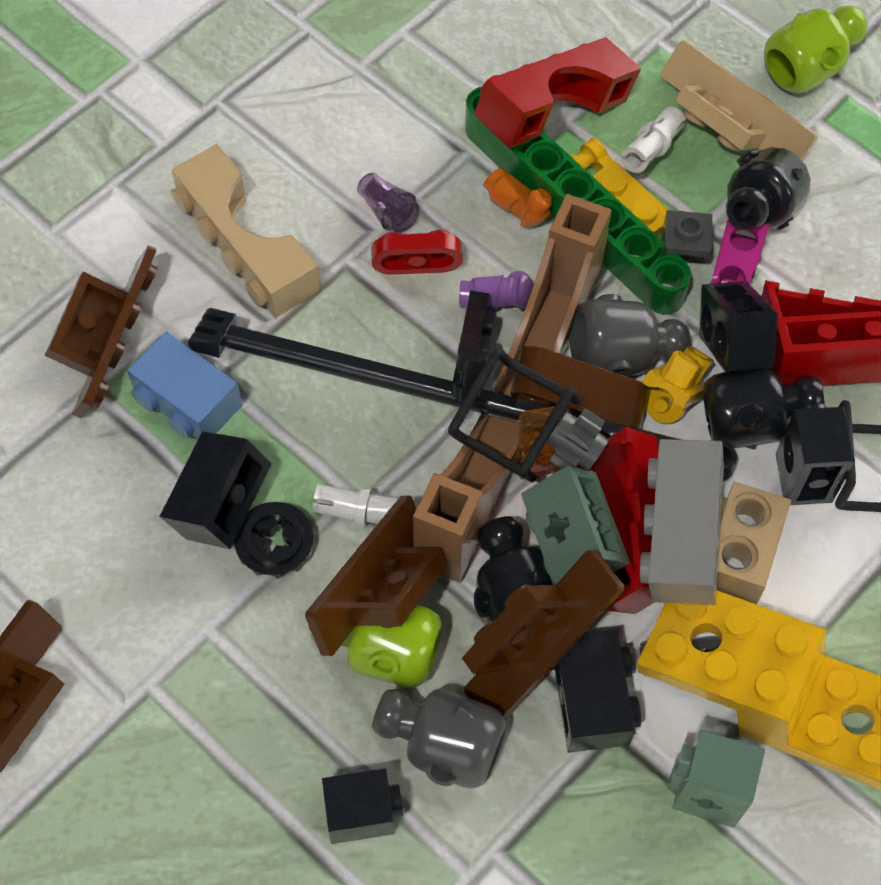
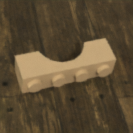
[171,144,321,318]

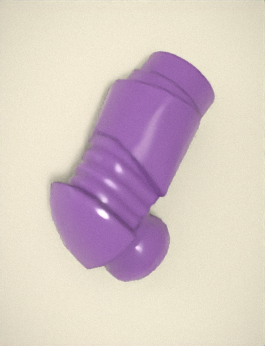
[459,271,534,311]

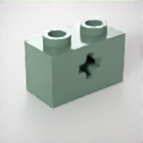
[521,465,630,585]
[668,729,765,828]

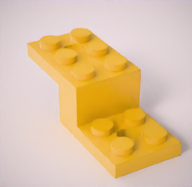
[637,590,881,790]

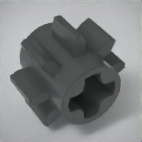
[546,408,609,471]

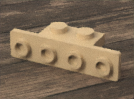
[661,40,818,161]

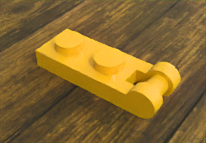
[569,138,669,237]

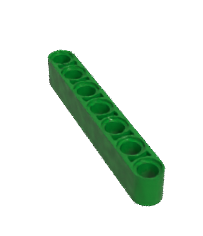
[465,87,691,315]

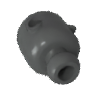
[569,294,690,377]
[372,689,506,789]

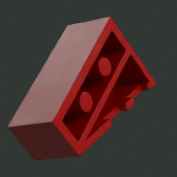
[762,280,881,385]
[576,427,659,614]

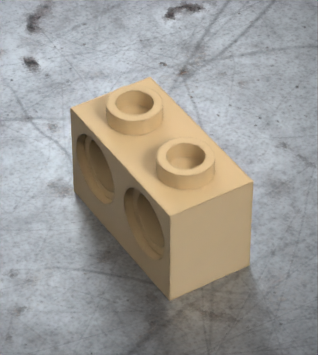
[717,481,791,604]

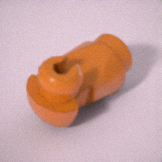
[483,167,552,227]

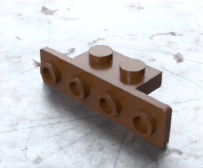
[44,245,158,418]
[305,495,447,656]
[462,550,624,720]
[0,600,65,772]

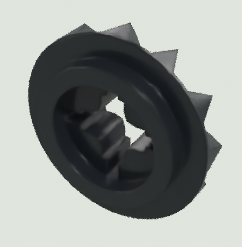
[234,502,314,579]

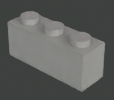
[640,439,724,605]

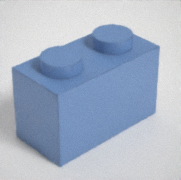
[127,331,243,440]

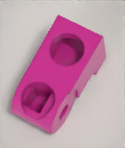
[710,219,770,284]

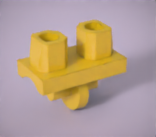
[642,346,714,424]

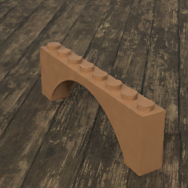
[413,194,612,583]

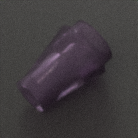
[357,173,420,233]

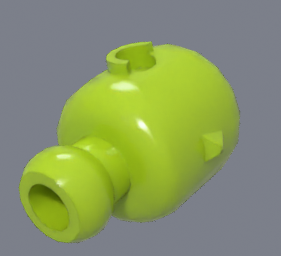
[764,5,868,93]
[311,605,442,688]

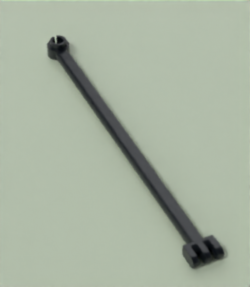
[188,308,738,482]

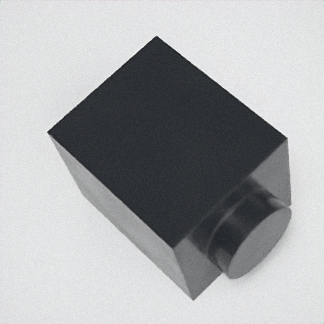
[322,768,404,844]

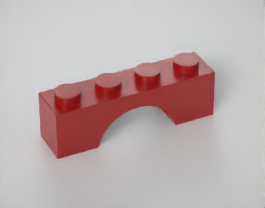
[474,37,641,148]

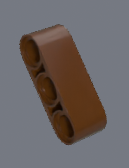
[510,346,651,429]

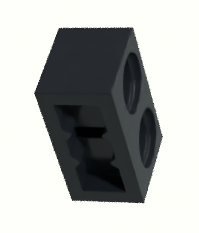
[699,281,778,372]

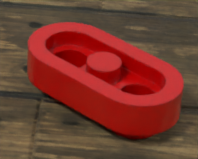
[371,230,463,275]

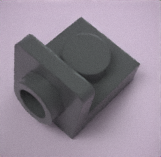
[660,210,713,261]

